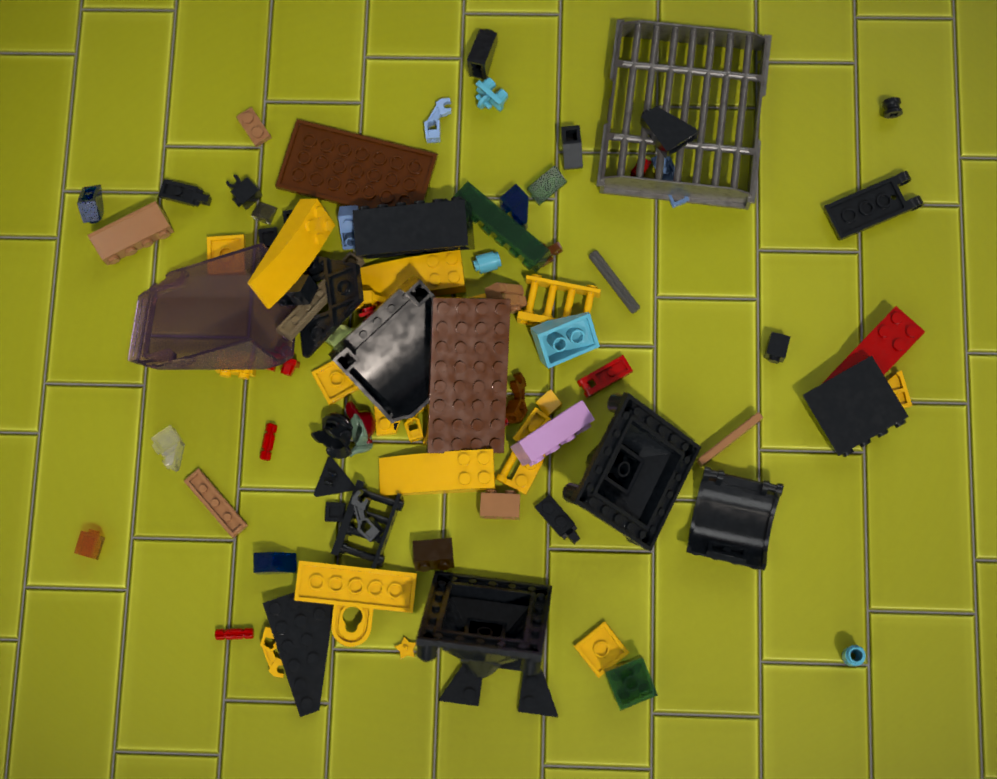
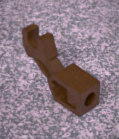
[506,372,528,424]

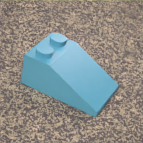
[530,312,600,369]

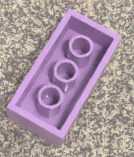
[510,400,595,466]

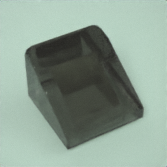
[251,202,277,225]

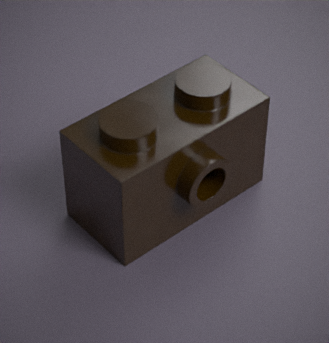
[413,538,454,572]

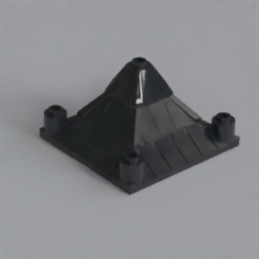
[562,392,701,552]
[416,571,552,678]

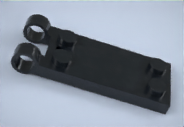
[823,171,924,241]

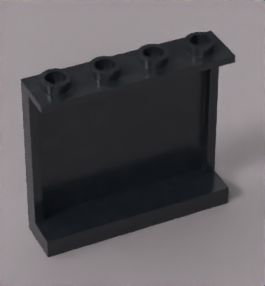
[802,356,909,457]

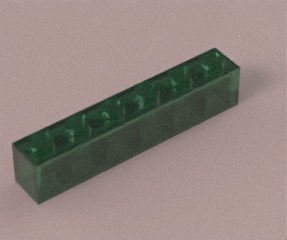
[453,181,551,272]

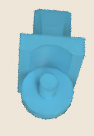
[476,77,508,112]

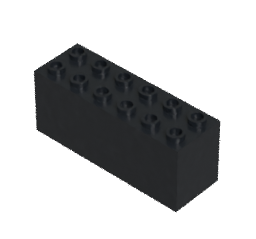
[353,197,475,259]

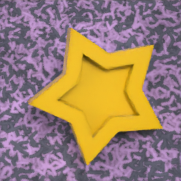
[394,636,416,659]

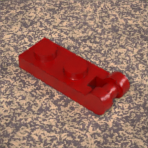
[577,355,633,398]

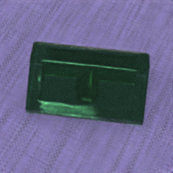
[527,165,567,206]

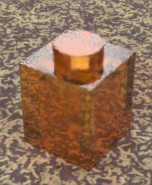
[74,529,105,560]

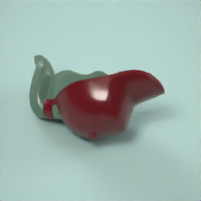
[346,401,376,457]

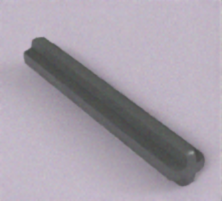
[589,250,640,313]

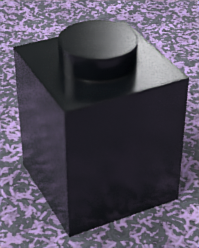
[764,332,791,364]

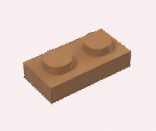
[236,107,271,148]

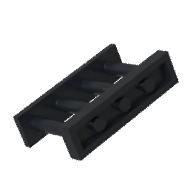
[331,480,405,569]

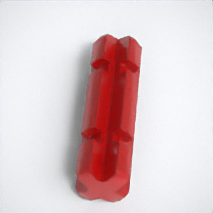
[260,423,277,461]
[215,628,254,640]

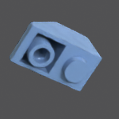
[338,205,358,250]

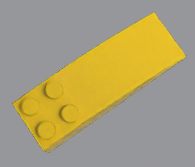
[248,199,335,309]
[360,250,466,298]
[379,449,496,496]

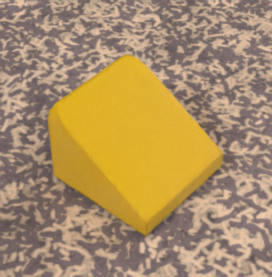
[535,389,562,417]

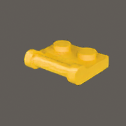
[495,449,544,495]

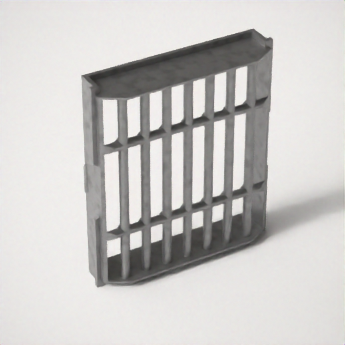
[597,19,772,210]

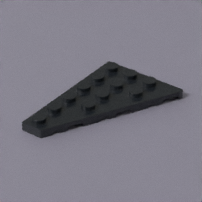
[263,592,334,717]

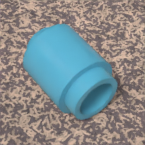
[473,251,502,274]
[842,645,866,666]

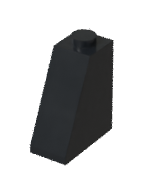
[467,29,498,80]
[640,106,698,158]

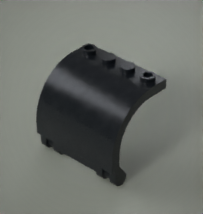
[686,466,784,571]

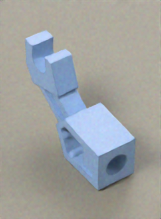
[424,98,452,143]

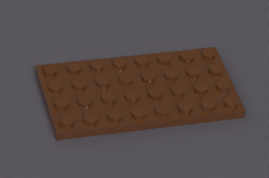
[275,119,438,208]
[426,297,511,453]

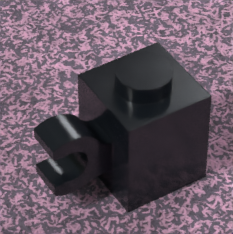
[226,175,262,210]

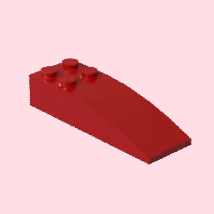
[822,306,925,384]

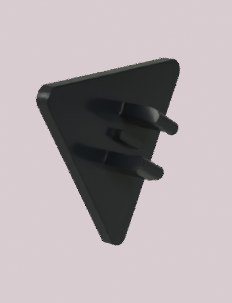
[314,457,355,497]

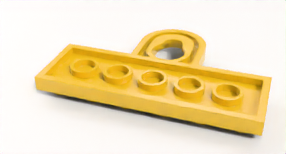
[294,561,417,647]

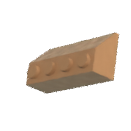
[88,201,174,265]

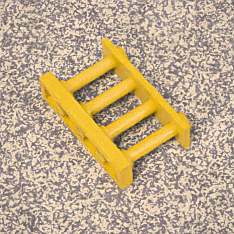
[517,274,601,326]

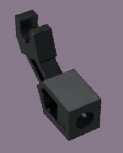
[351,490,385,542]

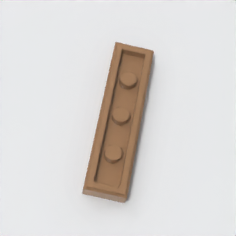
[697,412,763,468]
[184,468,248,539]

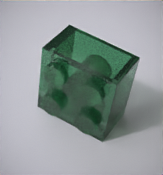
[603,655,658,711]

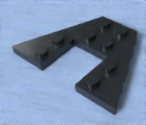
[300,256,364,358]
[439,658,558,717]

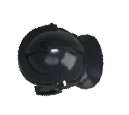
[311,412,353,459]

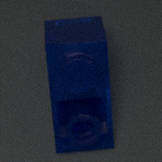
[499,184,529,230]

